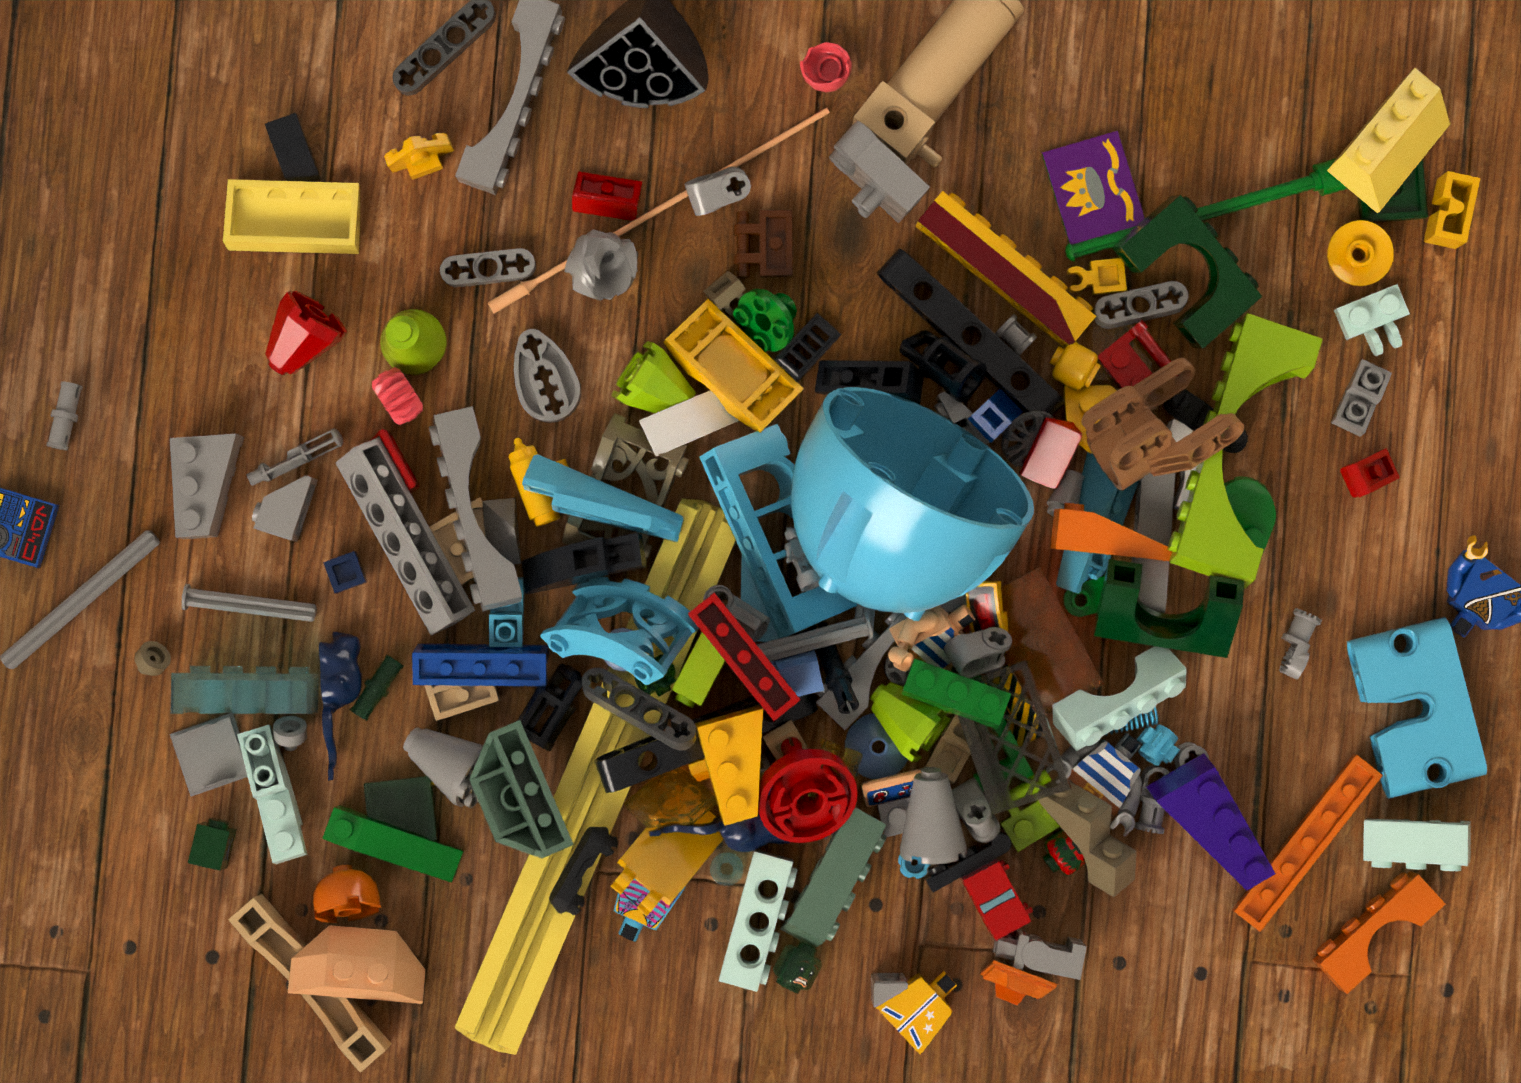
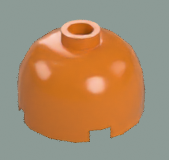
[313,865,381,923]

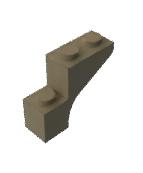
[1038,775,1137,897]

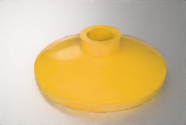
[1327,220,1394,286]

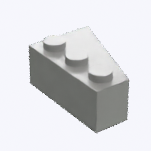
[170,433,244,539]

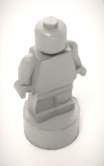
[784,527,820,592]

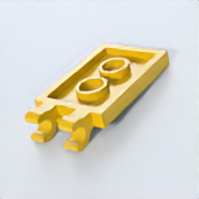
[611,787,723,917]

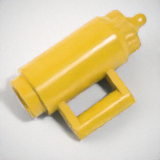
[509,438,569,527]

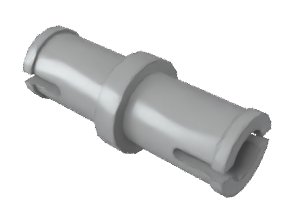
[46,381,83,450]

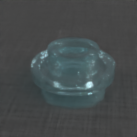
[710,852,743,886]

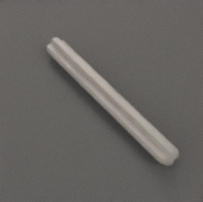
[0,530,160,669]

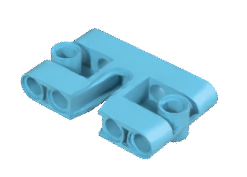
[1347,617,1487,799]

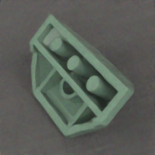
[469,720,574,859]

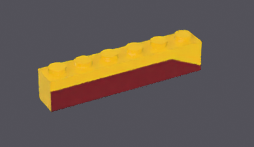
[915,191,1096,349]

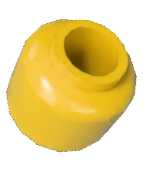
[1049,342,1101,390]

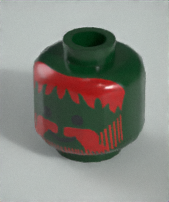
[1042,829,1086,876]

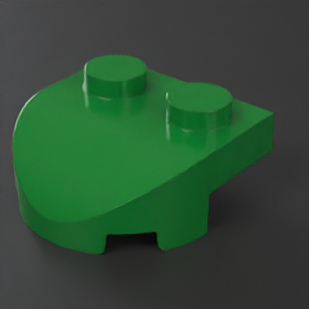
[1224,476,1276,555]

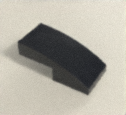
[265,113,322,182]

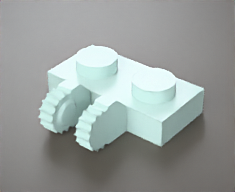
[1334,284,1410,356]

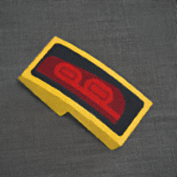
[966,581,1008,633]

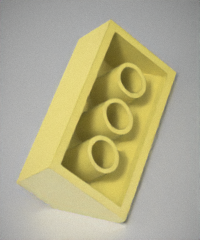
[1327,68,1450,213]

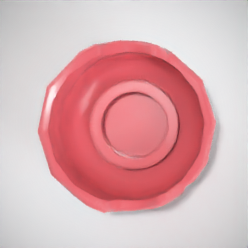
[800,42,852,93]

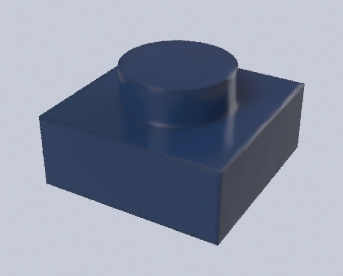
[323,551,367,594]

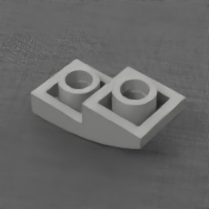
[1331,359,1392,437]
[934,392,990,445]

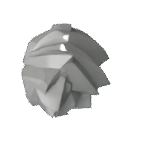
[564,229,638,301]

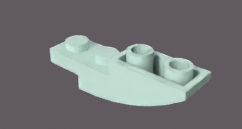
[237,725,308,864]

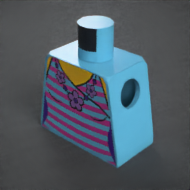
[614,879,685,942]

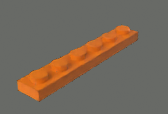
[1232,754,1383,932]

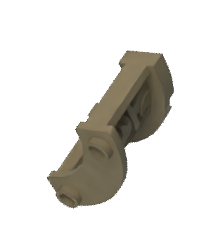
[562,413,689,572]

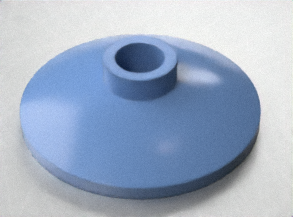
[845,713,908,779]

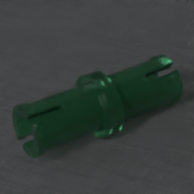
[349,654,404,721]

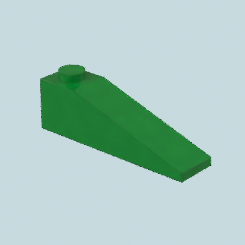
[322,805,464,883]

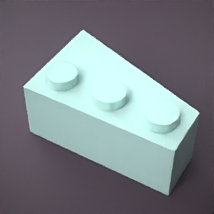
[1363,819,1471,871]

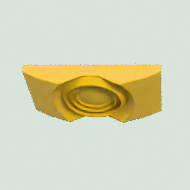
[663,299,804,433]

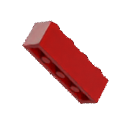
[688,592,800,721]

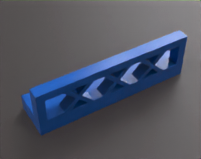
[412,644,550,686]

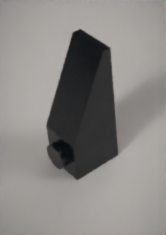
[815,360,924,405]

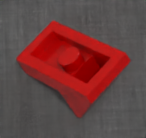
[1340,448,1400,498]

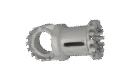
[1279,608,1322,680]
[1134,765,1170,834]

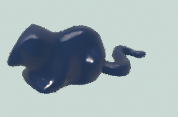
[319,632,362,781]
[649,811,791,852]

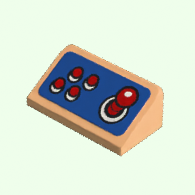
[860,768,922,807]

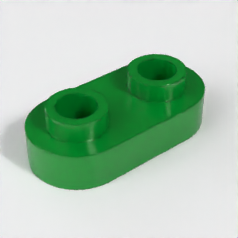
[1062,576,1105,617]

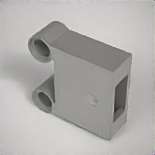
[829,121,930,223]

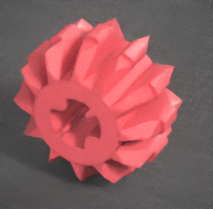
[372,367,423,425]

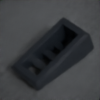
[774,313,842,383]

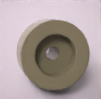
[134,641,171,676]

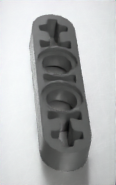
[392,0,496,96]
[582,668,696,751]

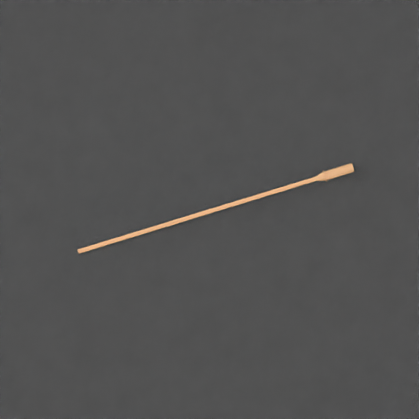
[487,107,830,314]

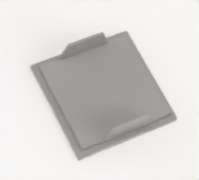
[170,713,248,797]

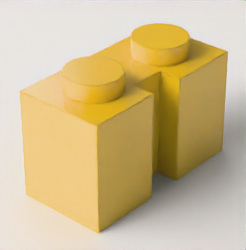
[1424,171,1480,249]

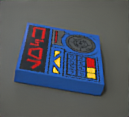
[0,488,60,568]

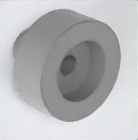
[273,716,307,751]

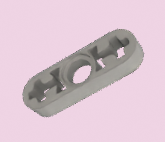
[440,248,536,287]
[1093,281,1188,329]

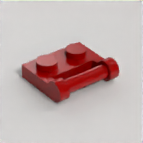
[1098,320,1181,394]

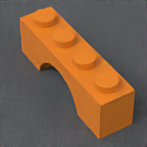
[1313,871,1446,994]

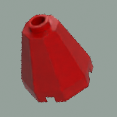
[265,291,347,375]

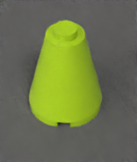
[380,309,447,375]

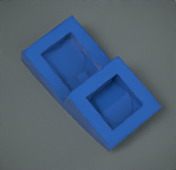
[968,389,1023,443]

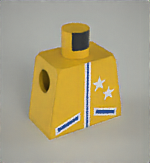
[876,971,957,1054]

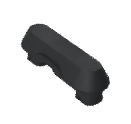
[1163,389,1248,453]
[549,827,618,916]

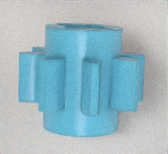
[1137,724,1180,766]

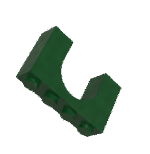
[1112,195,1262,349]
[1094,559,1244,658]

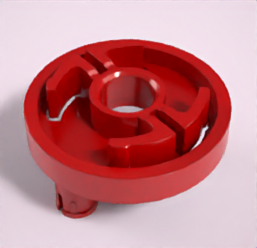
[758,737,858,843]

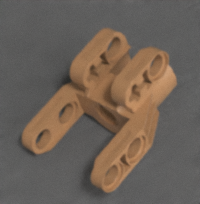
[1081,357,1244,491]

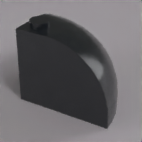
[567,0,709,108]

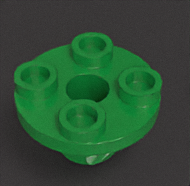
[733,289,797,352]

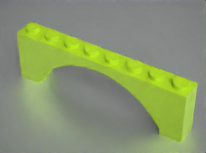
[1168,313,1322,589]

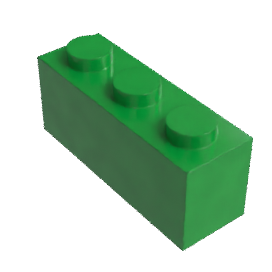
[901,659,1011,729]

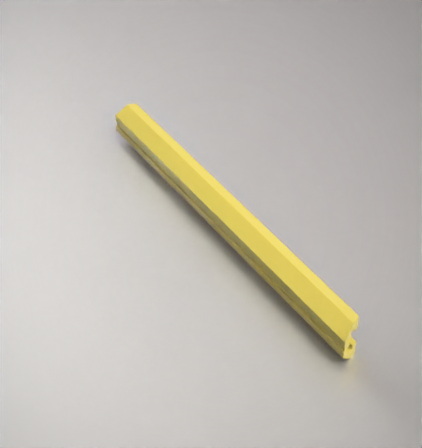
[455,499,736,1055]

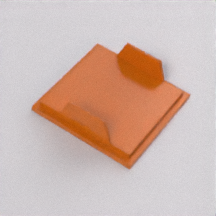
[980,960,1058,1005]

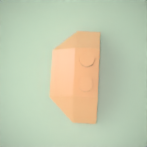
[288,925,426,1004]

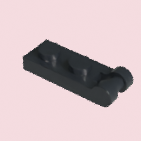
[925,832,1011,892]

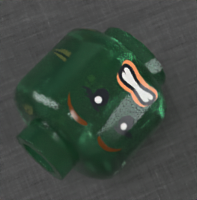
[773,941,822,994]

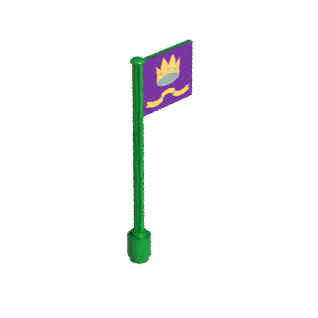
[1042,131,1348,262]

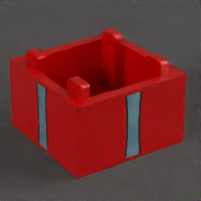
[960,858,1033,941]

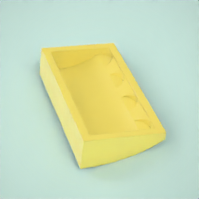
[223,179,360,254]

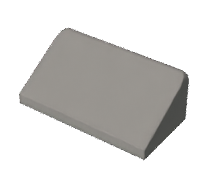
[871,973,908,1008]

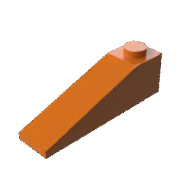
[1050,503,1172,561]

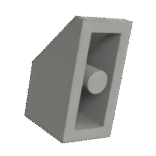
[252,475,318,542]

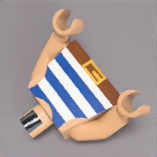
[888,604,975,672]

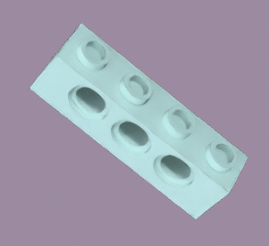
[719,849,798,992]

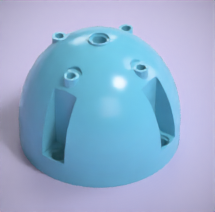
[791,387,1034,621]

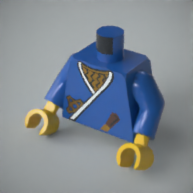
[1446,535,1521,638]

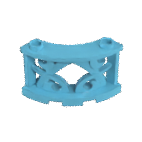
[540,577,699,685]

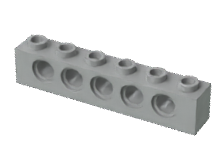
[335,437,475,636]

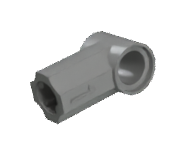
[703,585,770,642]

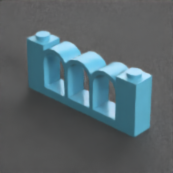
[699,423,858,638]

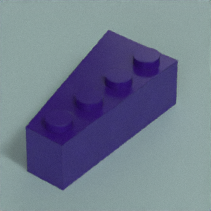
[1146,753,1276,891]

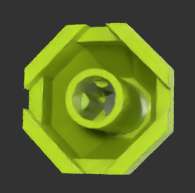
[611,341,696,413]
[870,682,954,762]

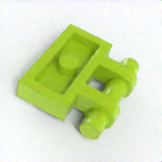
[989,769,1060,852]

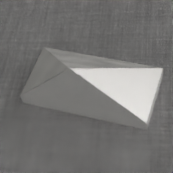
[483,498,521,564]

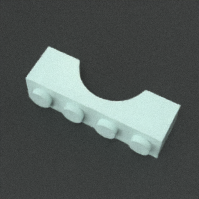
[1052,646,1186,751]

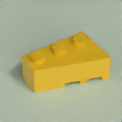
[695,705,763,826]

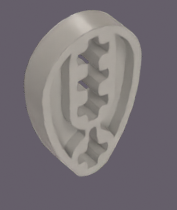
[514,329,581,423]

